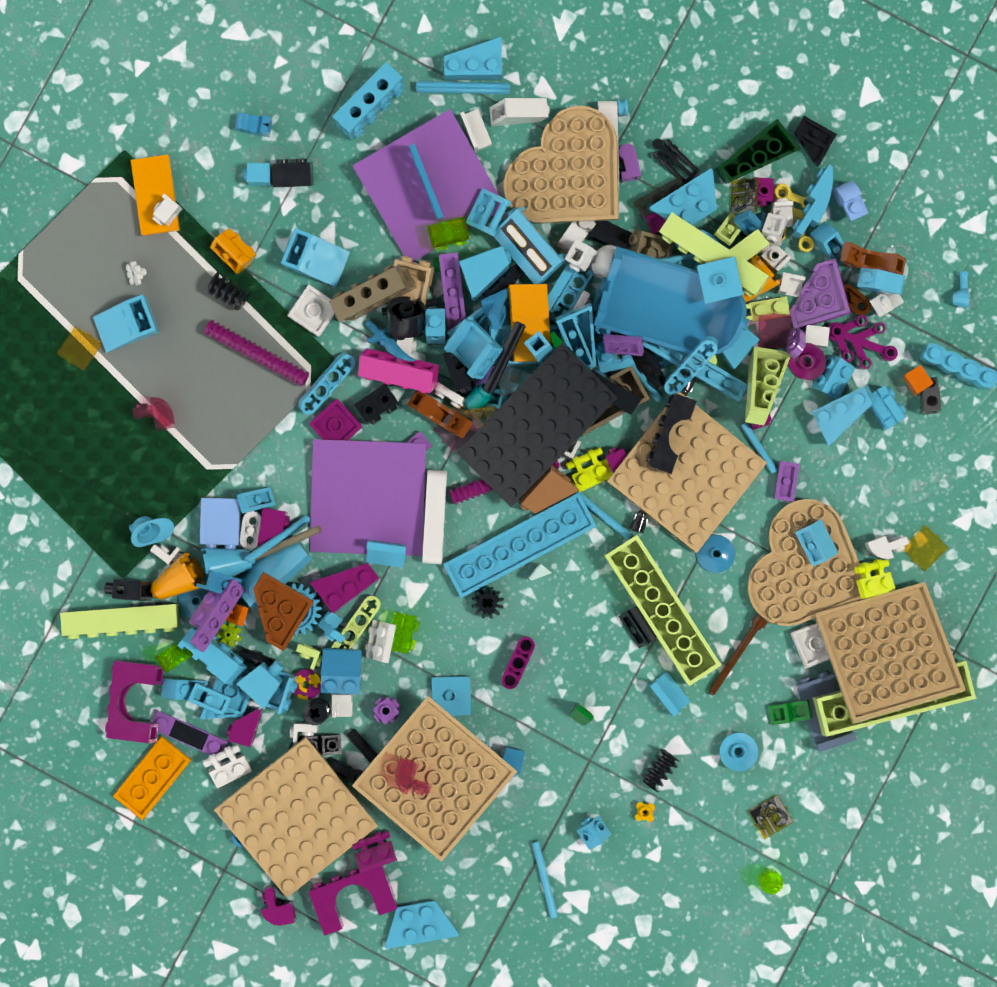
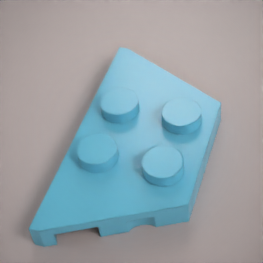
[649,168,717,226]
[200,650,251,719]
[385,900,459,949]

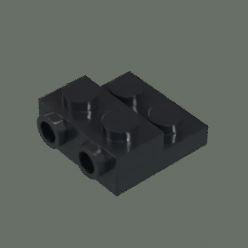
[443,352,474,395]

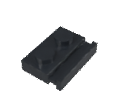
[618,606,657,648]

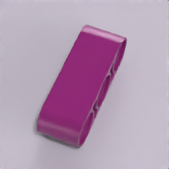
[501,636,535,689]

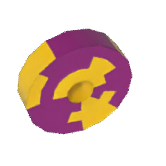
[294,669,321,700]

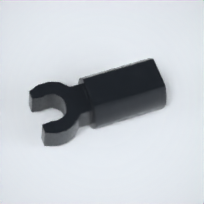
[331,758,363,783]

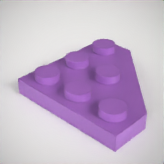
[790,258,851,330]

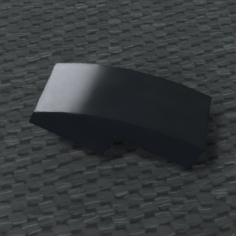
[300,734,342,755]

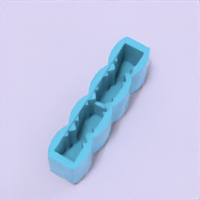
[919,343,997,390]

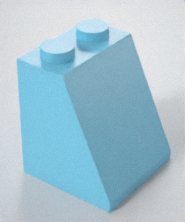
[459,246,511,302]

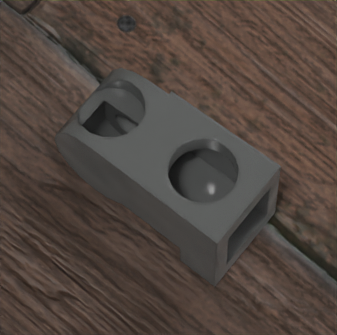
[920,377,941,415]

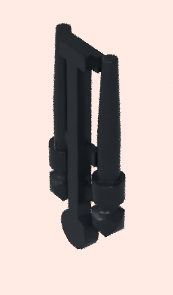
[652,138,699,184]

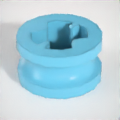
[617,99,628,117]

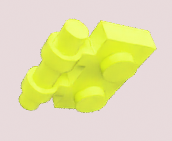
[566,447,612,492]
[854,559,896,599]

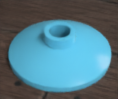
[719,733,758,771]

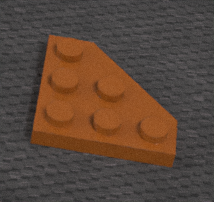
[253,571,314,651]

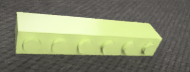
[659,213,770,297]
[60,604,180,639]

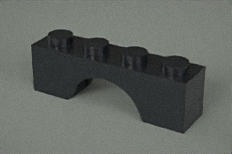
[646,393,697,474]

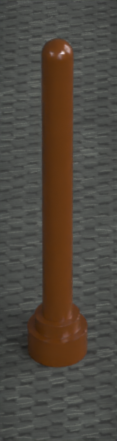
[709,614,768,695]

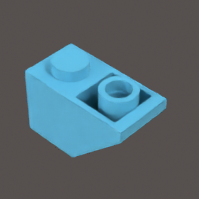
[161,678,208,700]

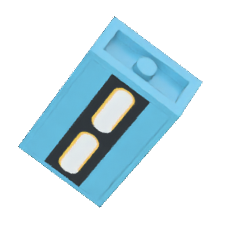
[495,206,566,284]

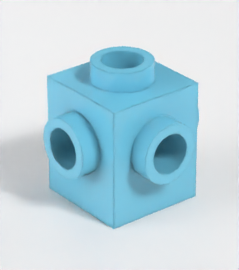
[576,815,612,850]

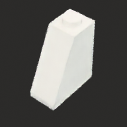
[489,98,549,127]

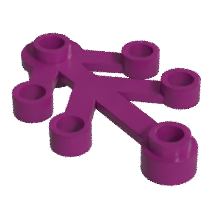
[829,315,898,370]

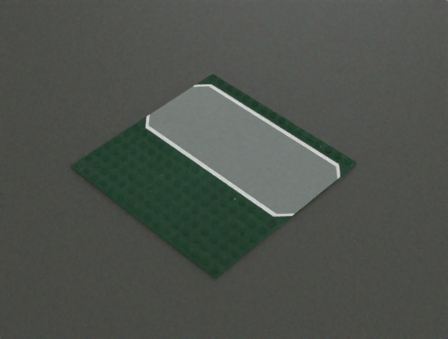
[0,151,335,578]

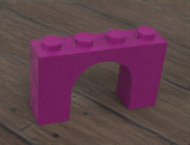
[105,660,165,743]
[309,865,398,936]

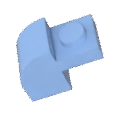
[832,180,868,222]

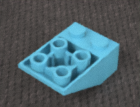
[281,228,350,287]
[93,294,160,353]

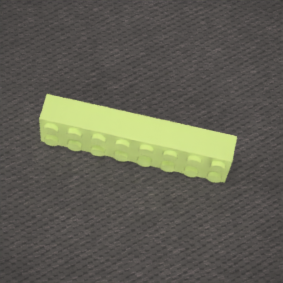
[604,535,721,686]
[813,660,976,737]

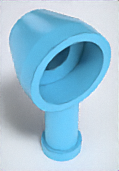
[953,271,969,308]

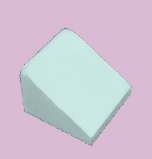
[529,564,552,581]

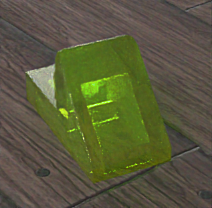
[155,640,193,673]

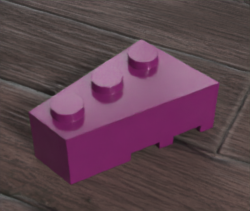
[310,563,380,613]

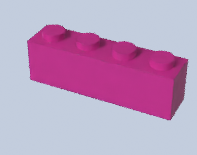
[358,348,439,393]

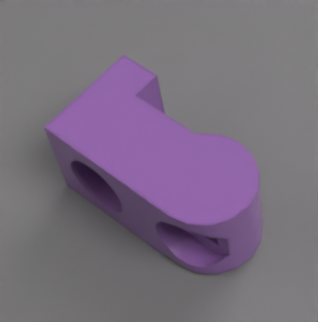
[618,143,641,183]

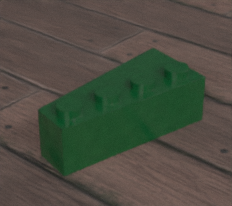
[714,119,801,184]

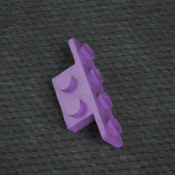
[189,579,245,652]

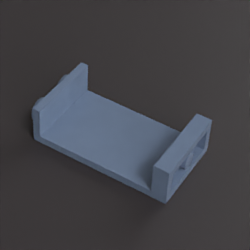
[795,671,857,752]

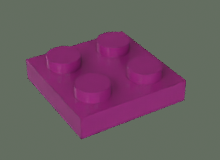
[309,399,363,441]

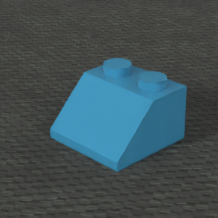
[321,648,362,695]

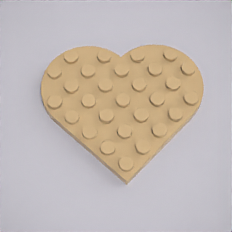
[504,106,619,224]
[747,499,862,626]

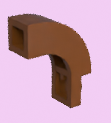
[840,242,907,275]
[407,390,473,439]

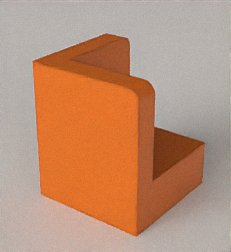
[902,365,933,397]

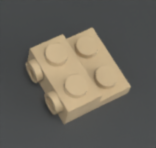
[394,256,435,305]

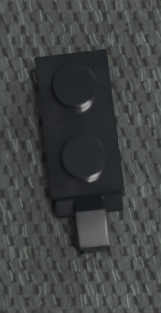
[481,264,525,300]
[631,347,666,390]

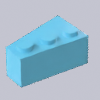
[444,37,502,81]
[555,302,596,369]
[812,385,876,446]
[177,627,247,685]

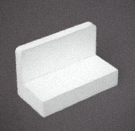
[460,109,492,152]

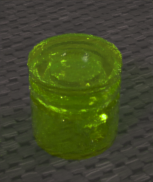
[757,868,783,894]

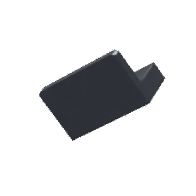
[589,220,632,249]

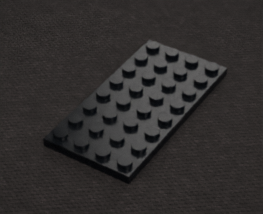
[457,342,619,507]

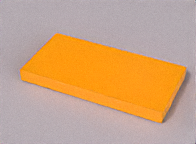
[131,154,180,236]
[508,284,551,362]
[113,736,192,820]

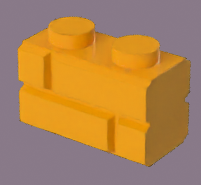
[210,228,256,274]

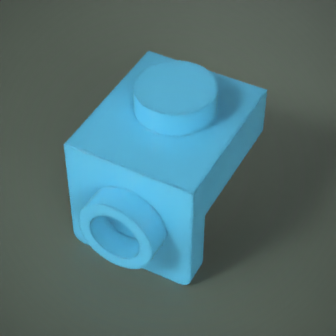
[318,610,346,643]

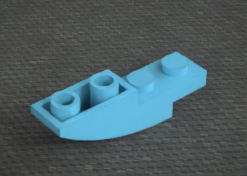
[792,164,833,239]

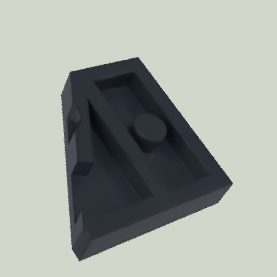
[793,116,837,167]

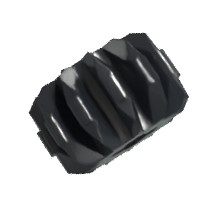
[472,587,504,619]

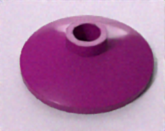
[789,343,826,380]

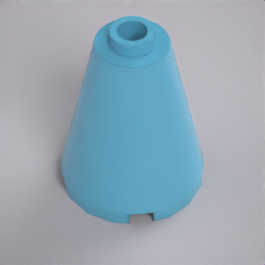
[201,548,255,581]

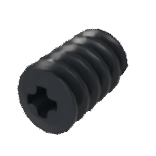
[208,271,251,311]
[303,699,331,725]
[641,749,681,793]

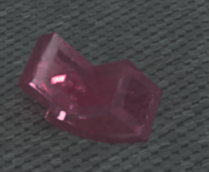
[132,397,176,431]
[395,757,432,796]

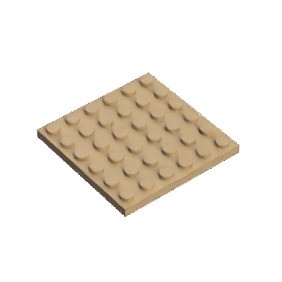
[607,392,767,553]
[815,582,966,724]
[352,696,517,862]
[214,736,378,898]

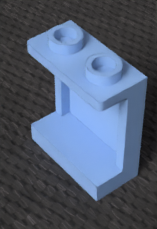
[200,498,240,549]

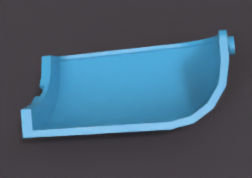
[594,246,749,354]

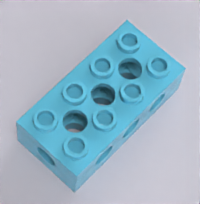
[332,62,405,140]

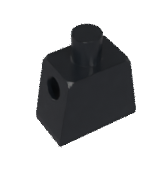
[104,579,153,601]

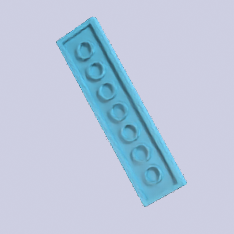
[443,493,597,598]

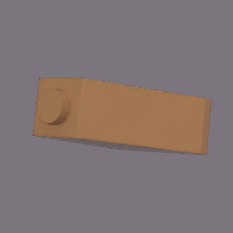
[519,466,579,513]

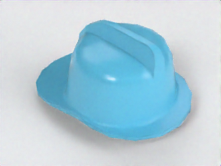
[129,516,174,547]

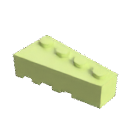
[745,346,791,425]

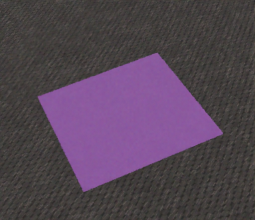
[352,109,500,262]
[310,439,426,556]

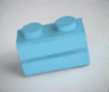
[870,385,906,430]

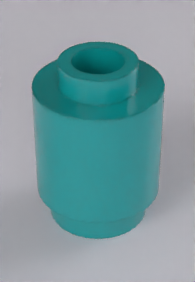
[465,383,492,412]

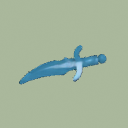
[365,320,415,362]

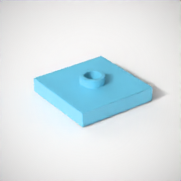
[697,256,744,304]
[432,676,471,716]

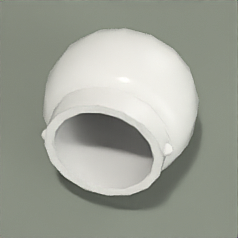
[591,245,616,277]

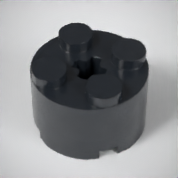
[386,296,426,340]

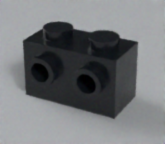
[272,158,314,187]
[354,384,399,425]

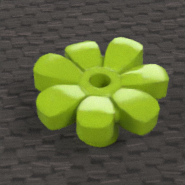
[217,622,242,647]

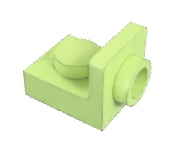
[296,643,322,670]

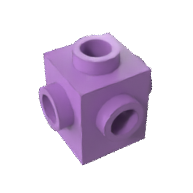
[373,696,401,724]

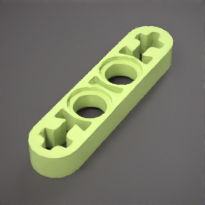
[331,596,381,649]

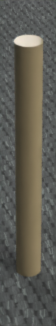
[255,525,322,560]

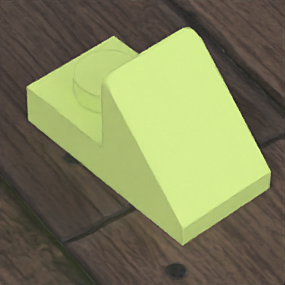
[714,212,741,247]

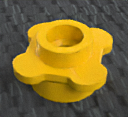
[635,802,655,822]

